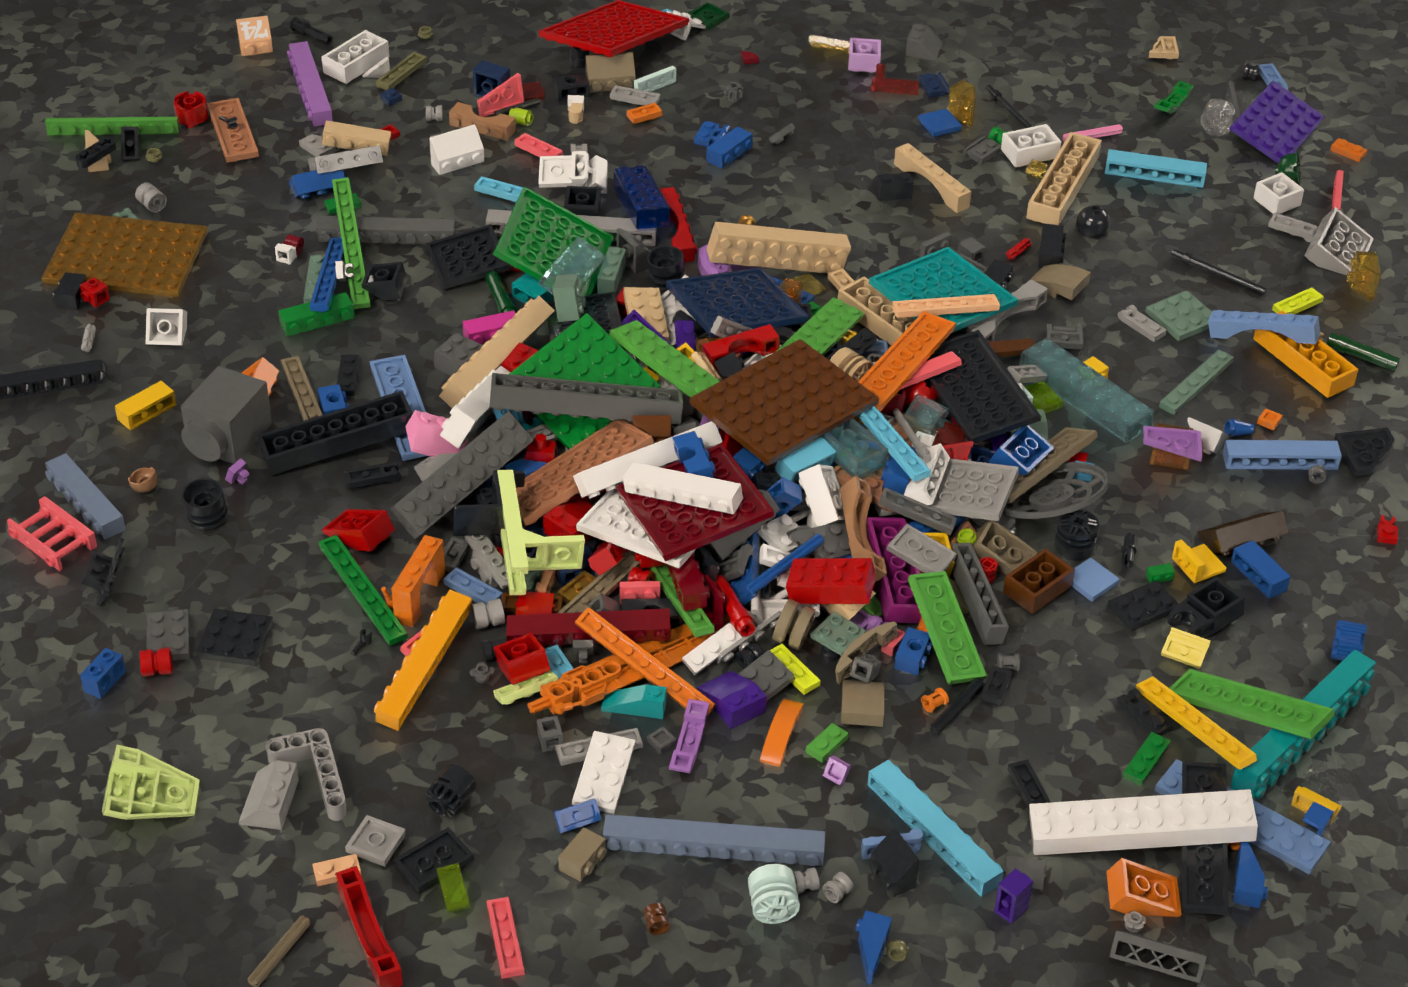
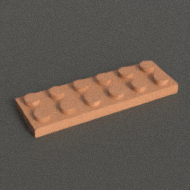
[207,98,259,163]

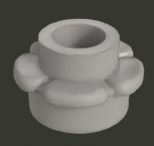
[1124,911,1146,933]

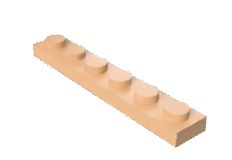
[892,294,1000,318]

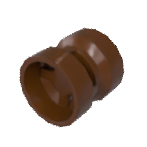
[643,903,670,935]

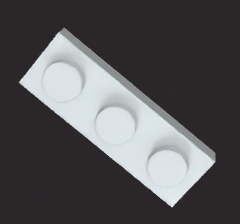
[682,623,742,676]

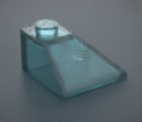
[899,394,949,436]

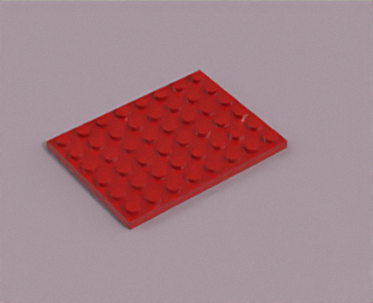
[539,0,689,57]

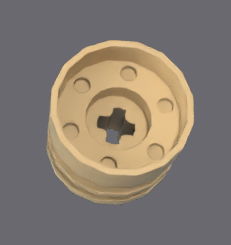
[830,347,873,381]

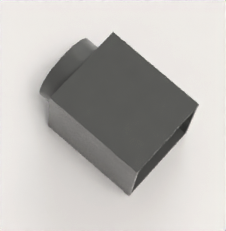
[181,366,272,464]

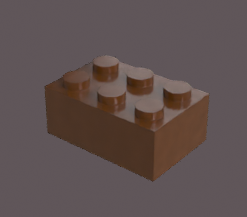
[1003,548,1075,614]

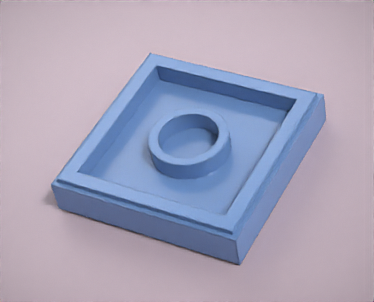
[1072,558,1120,602]

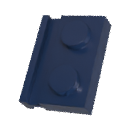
[918,72,951,98]

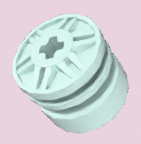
[748,864,800,924]

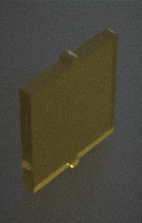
[786,273,826,297]

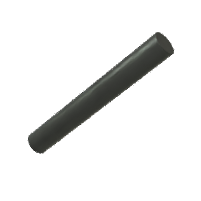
[494,98,540,116]

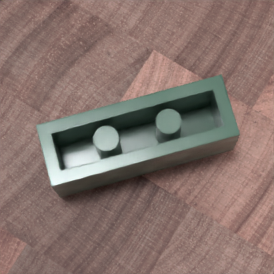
[597,246,626,294]

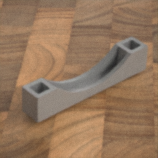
[966,280,1048,342]

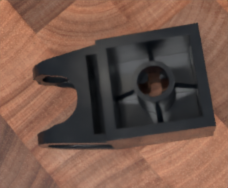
[1167,576,1245,638]

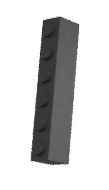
[951,543,1009,645]

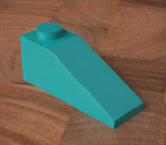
[601,684,667,719]

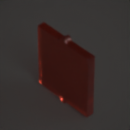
[522,82,545,101]

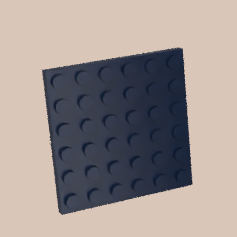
[666,267,809,337]

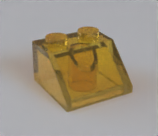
[1347,251,1381,301]

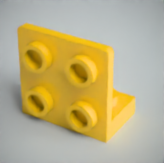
[1172,539,1227,583]

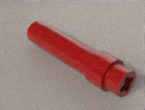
[716,575,755,637]

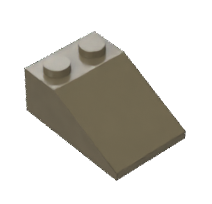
[972,520,1037,575]

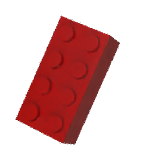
[786,558,876,604]

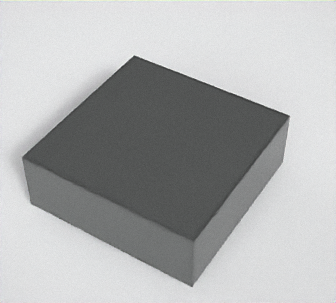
[647,727,677,754]

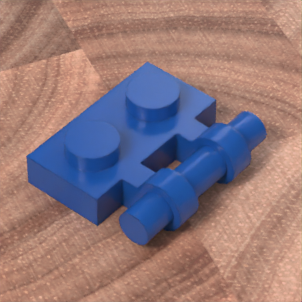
[694,121,730,147]

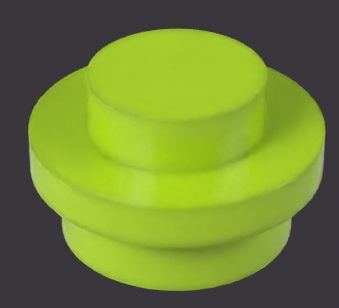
[957,528,977,544]

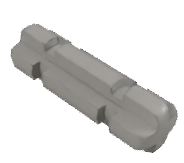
[81,324,96,353]

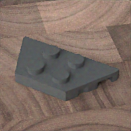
[788,520,851,558]

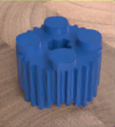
[1331,620,1367,661]

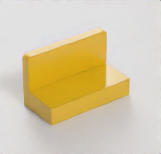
[1291,786,1342,825]

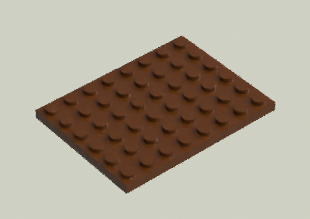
[690,339,879,466]

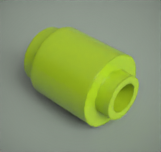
[509,108,534,126]

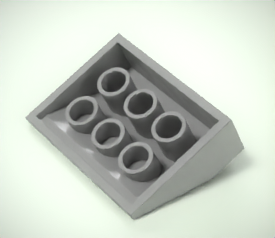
[1304,207,1374,278]

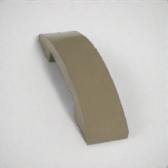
[835,622,898,685]

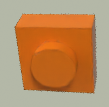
[1257,409,1283,431]

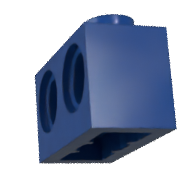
[80,648,126,699]

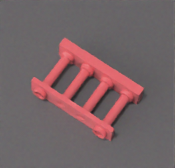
[7,496,97,572]

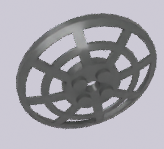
[1002,462,1109,519]

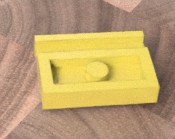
[1161,627,1211,669]

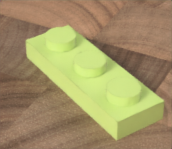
[493,670,558,705]

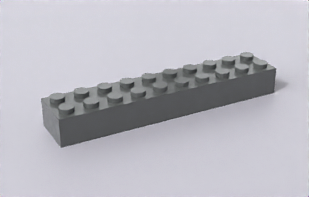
[489,373,683,426]

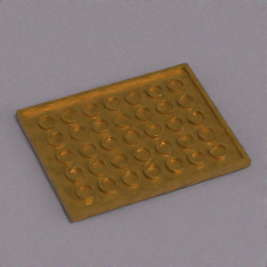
[42,213,208,297]

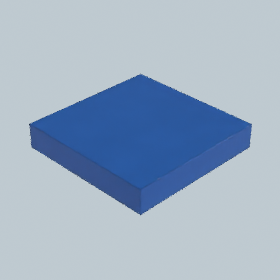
[918,108,962,137]

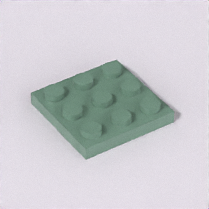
[1145,290,1212,341]

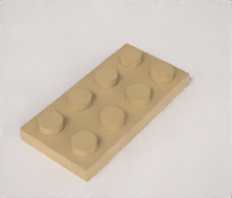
[623,287,669,341]

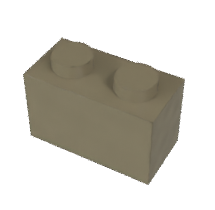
[558,827,607,882]

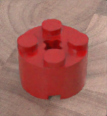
[174,91,209,128]

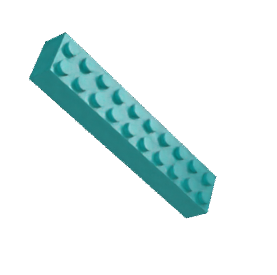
[1230,650,1376,801]

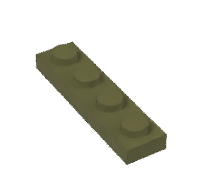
[376,52,427,90]

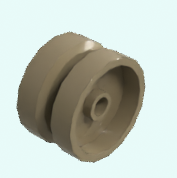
[772,599,816,651]

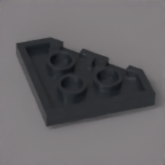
[1334,427,1395,476]

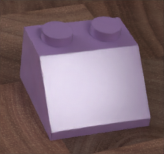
[848,38,881,73]

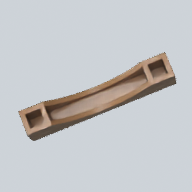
[839,476,887,583]

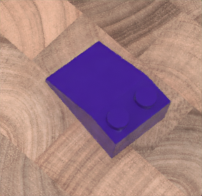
[697,671,767,729]

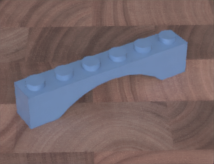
[1208,310,1320,344]

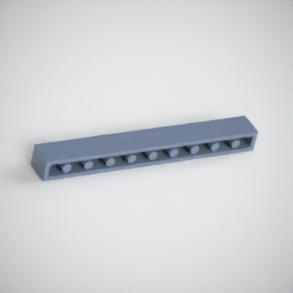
[603,814,825,866]

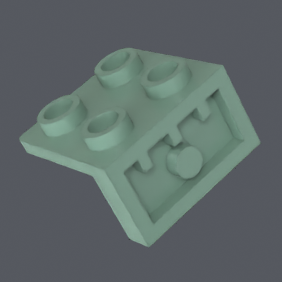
[810,612,867,656]

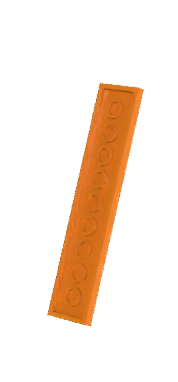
[852,311,956,424]

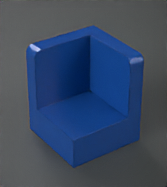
[1303,802,1334,837]

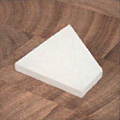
[362,57,390,78]

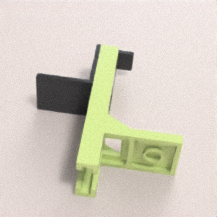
[453,470,585,595]

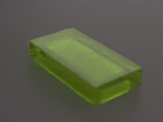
[436,863,470,913]

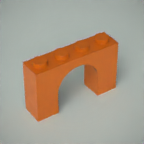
[391,535,446,627]

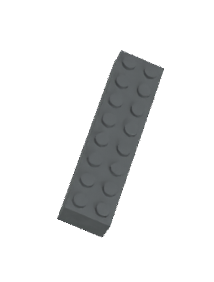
[390,411,533,539]

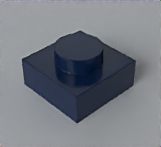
[380,88,402,106]

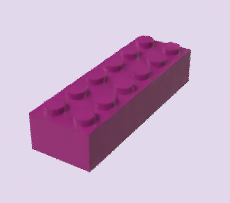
[866,517,922,623]

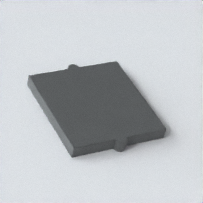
[1003,856,1046,892]

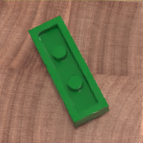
[1123,732,1171,786]

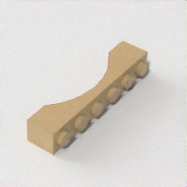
[894,143,971,213]

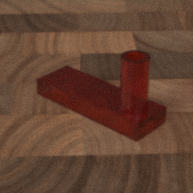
[871,63,919,95]

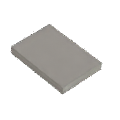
[886,524,957,573]

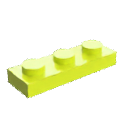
[1272,287,1324,315]
[770,644,820,695]

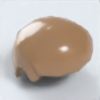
[128,467,158,493]

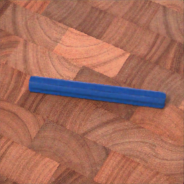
[745,534,825,595]

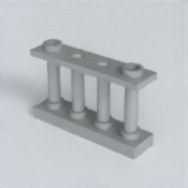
[307,145,383,174]

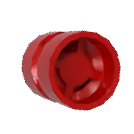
[140,647,173,677]

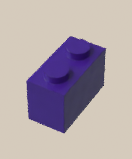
[994,868,1033,924]

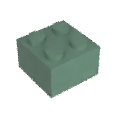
[553,274,586,322]

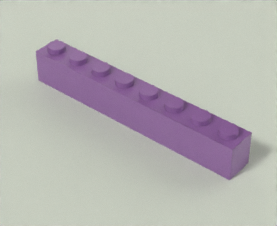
[287,41,333,126]

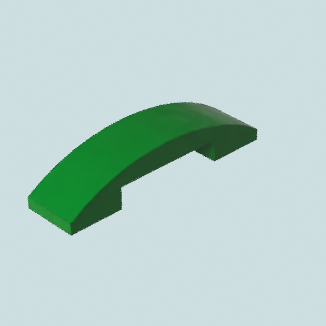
[1154,80,1194,114]

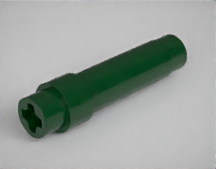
[485,271,517,314]
[1327,333,1400,372]

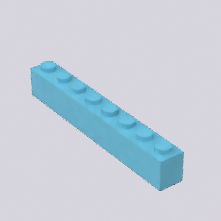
[867,760,1004,897]

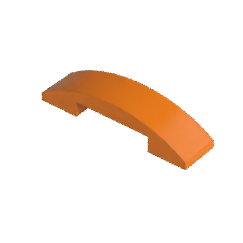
[760,699,804,767]

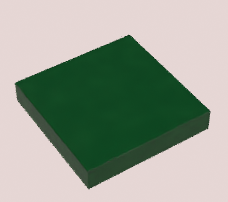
[688,2,730,30]

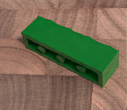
[278,292,355,337]

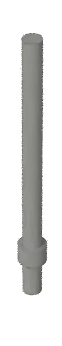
[893,408,931,462]

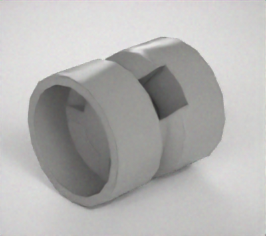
[135,182,167,213]
[471,598,505,629]

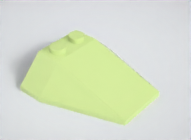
[102,745,200,820]

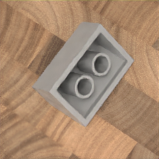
[239,760,299,830]

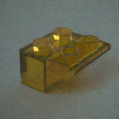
[948,80,976,127]

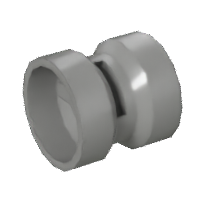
[426,105,443,122]
[793,867,820,894]
[822,872,853,903]

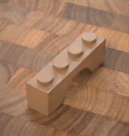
[449,102,516,141]

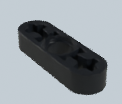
[75,137,116,168]

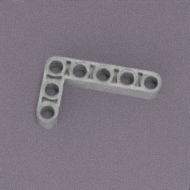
[266,728,347,821]

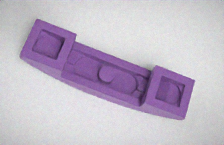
[669,699,709,774]

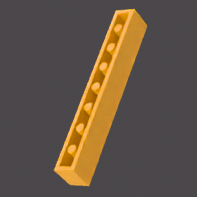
[374,590,472,731]

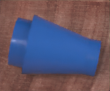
[1224,418,1254,437]

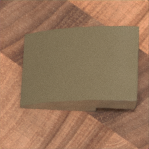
[1030,264,1091,300]
[841,680,884,727]

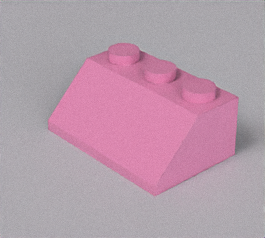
[405,410,468,456]

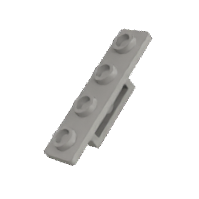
[464,535,508,589]
[716,611,781,664]

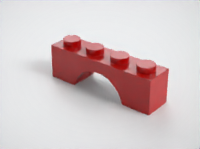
[703,324,780,370]

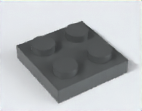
[738,650,795,702]

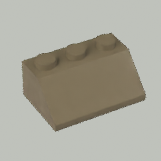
[586,52,635,93]

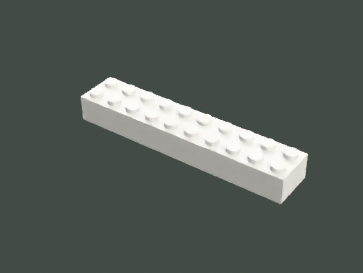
[1029,789,1258,855]

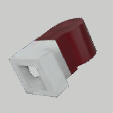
[275,234,304,264]

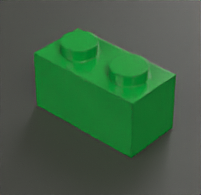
[1146,563,1175,583]

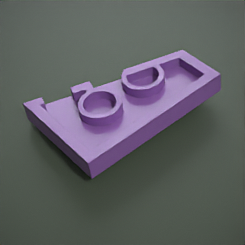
[1143,426,1202,462]

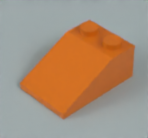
[1106,858,1182,917]

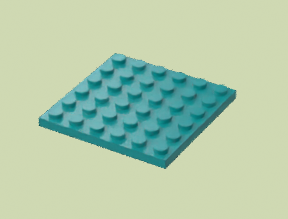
[869,247,1019,333]

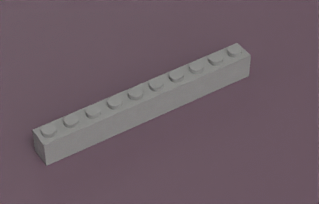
[486,209,657,246]

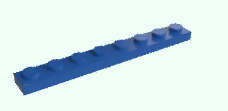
[310,237,344,312]

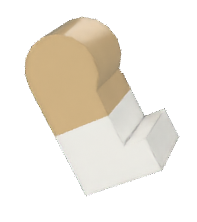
[568,95,584,124]

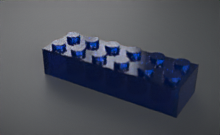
[613,165,670,229]

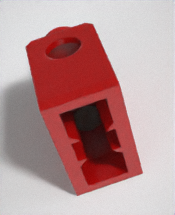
[525,434,559,463]

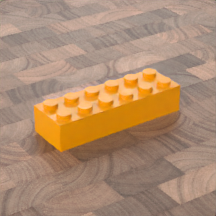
[1253,311,1358,398]

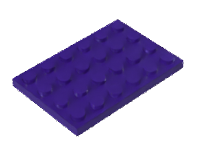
[1229,81,1325,163]

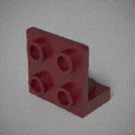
[701,575,726,631]

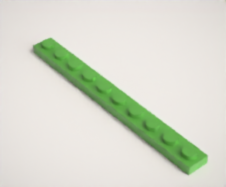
[332,177,371,309]

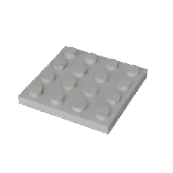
[928,459,1019,521]

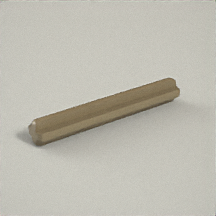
[247,915,310,987]

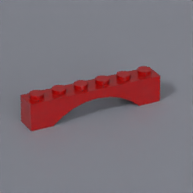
[654,187,697,262]
[335,866,403,987]

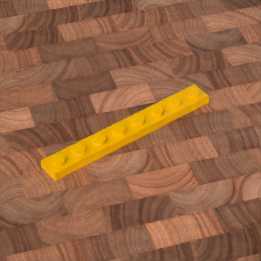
[1136,676,1257,770]

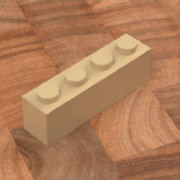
[322,120,391,156]

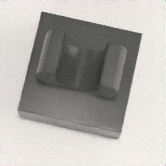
[573,640,594,663]

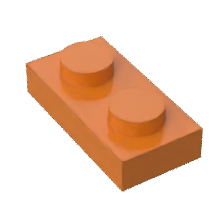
[627,103,662,124]
[1330,138,1368,162]

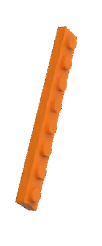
[575,607,716,716]

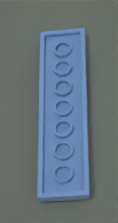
[369,355,427,461]
[1154,759,1331,875]

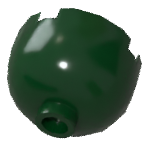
[1275,153,1301,185]

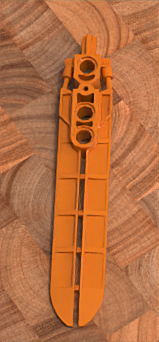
[527,614,732,715]

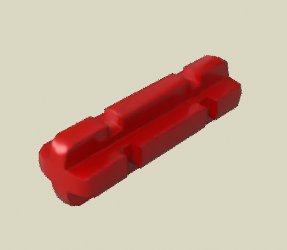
[1006,238,1032,260]

